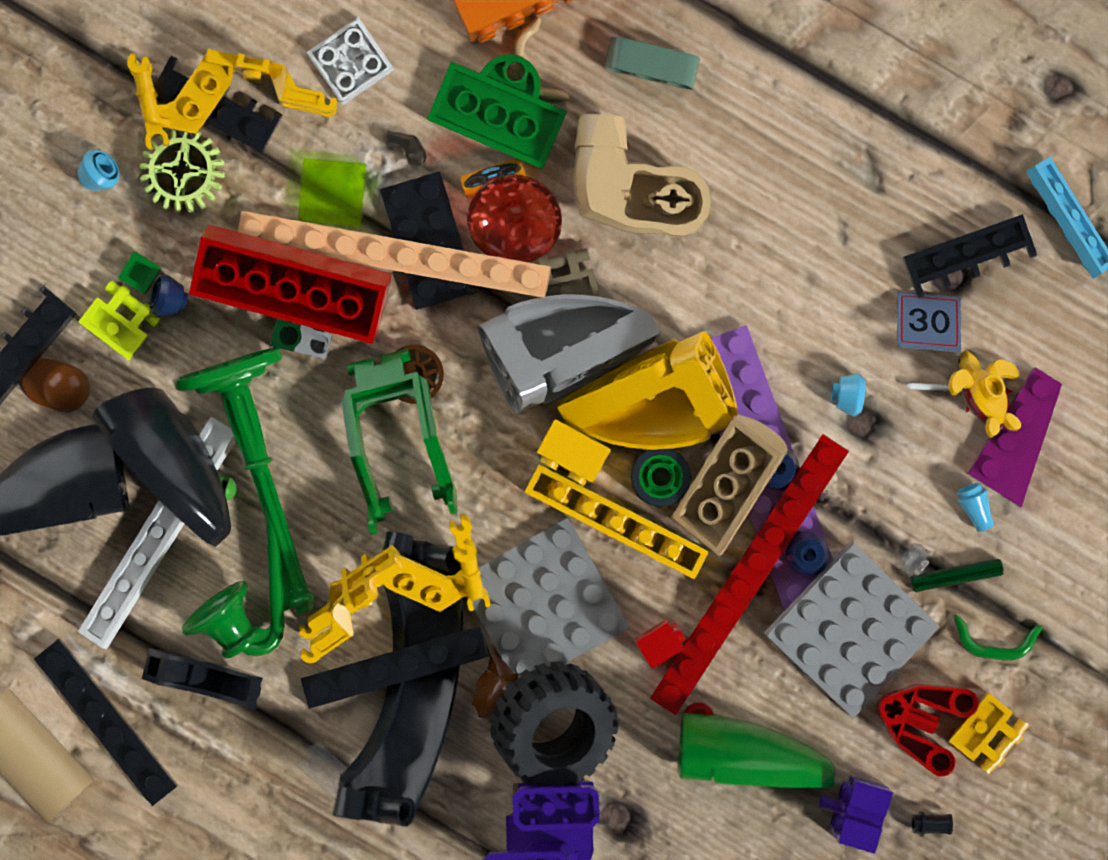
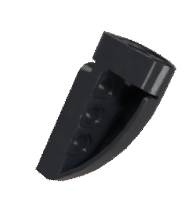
[92,387,231,547]
[0,424,130,536]

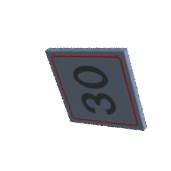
[897,292,961,352]

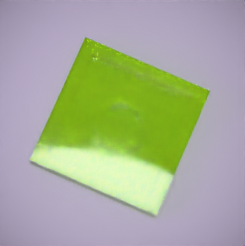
[298,158,367,227]

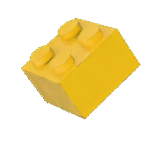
[537,419,611,486]

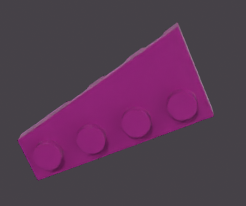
[967,367,1062,508]

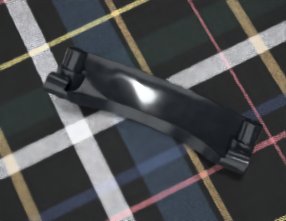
[332,531,463,827]

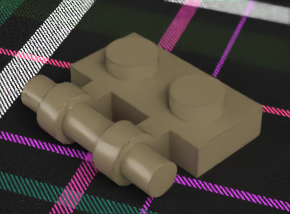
[529,248,600,311]

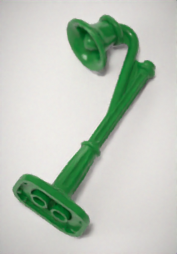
[172,347,315,659]

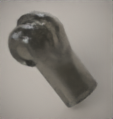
[386,131,427,167]

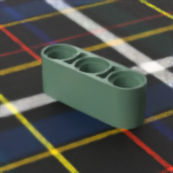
[604,37,700,89]

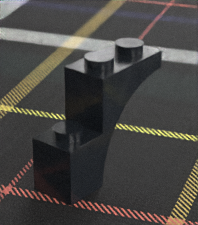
[142,648,263,709]

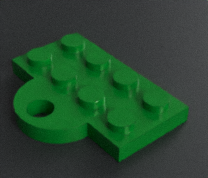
[426,54,568,170]

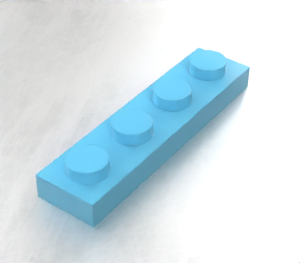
[1026,157,1108,278]

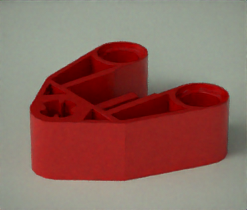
[876,684,979,777]

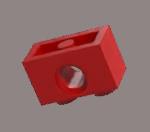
[634,619,686,669]

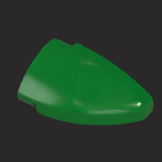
[677,713,835,788]

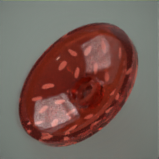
[467,175,562,262]

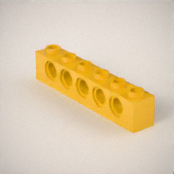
[524,464,709,580]

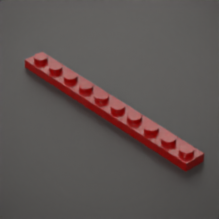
[650,434,849,716]

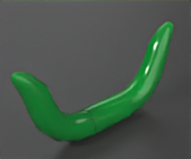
[954,615,1043,661]

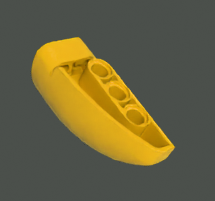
[557,331,739,450]

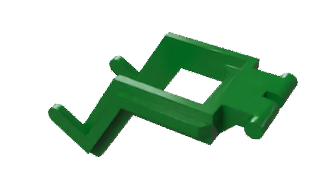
[341,349,458,535]

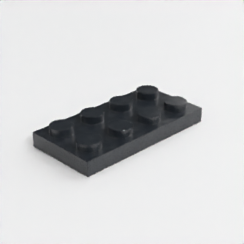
[380,171,476,311]

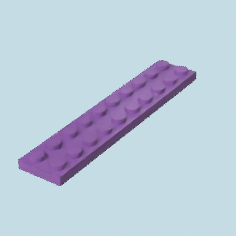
[711,325,833,611]

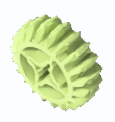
[139,129,225,214]

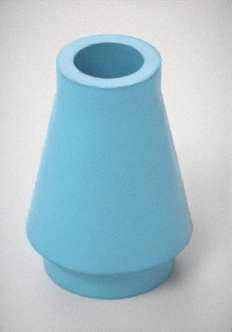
[957,483,994,532]

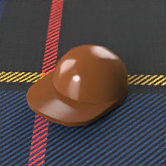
[22,358,90,412]

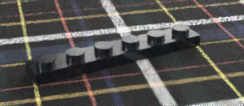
[300,626,490,709]
[34,638,178,806]

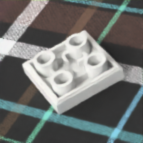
[306,17,394,105]

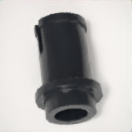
[912,811,953,837]

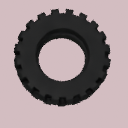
[490,662,618,786]

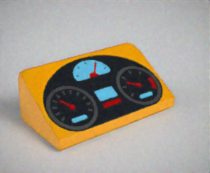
[460,158,526,199]

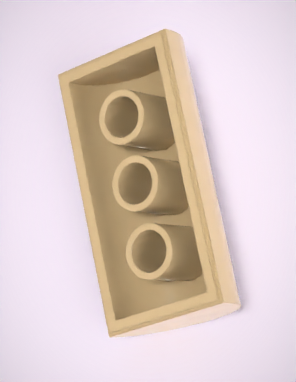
[671,416,788,556]
[0,689,95,824]

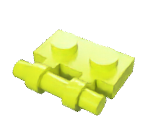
[78,280,162,361]

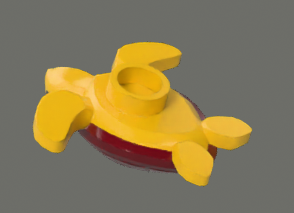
[948,350,1021,438]

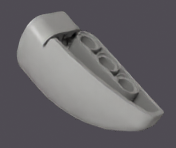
[477,294,661,415]

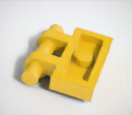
[947,692,1029,775]

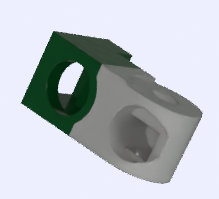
[269,319,332,359]

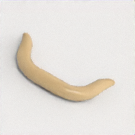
[512,16,570,100]

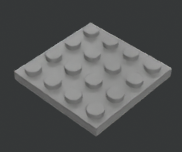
[473,517,630,674]
[764,541,940,718]

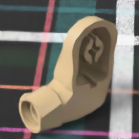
[573,114,711,236]

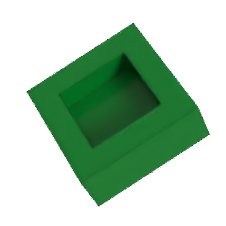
[117,251,162,295]

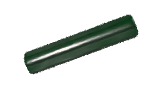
[910,559,1004,592]

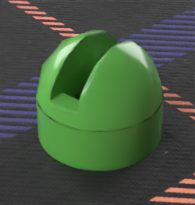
[219,475,238,500]

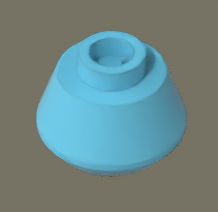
[78,150,119,191]
[831,374,866,417]

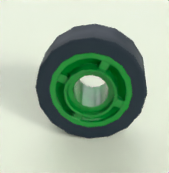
[630,449,691,507]

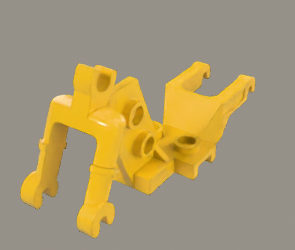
[127,49,337,150]
[298,514,491,663]

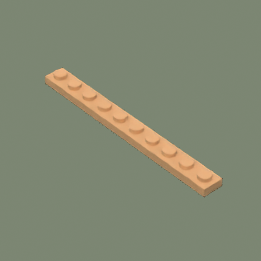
[238,211,551,298]

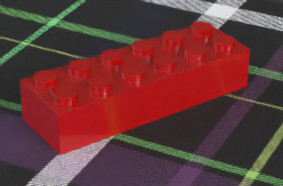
[189,224,392,344]

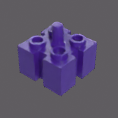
[818,775,893,854]

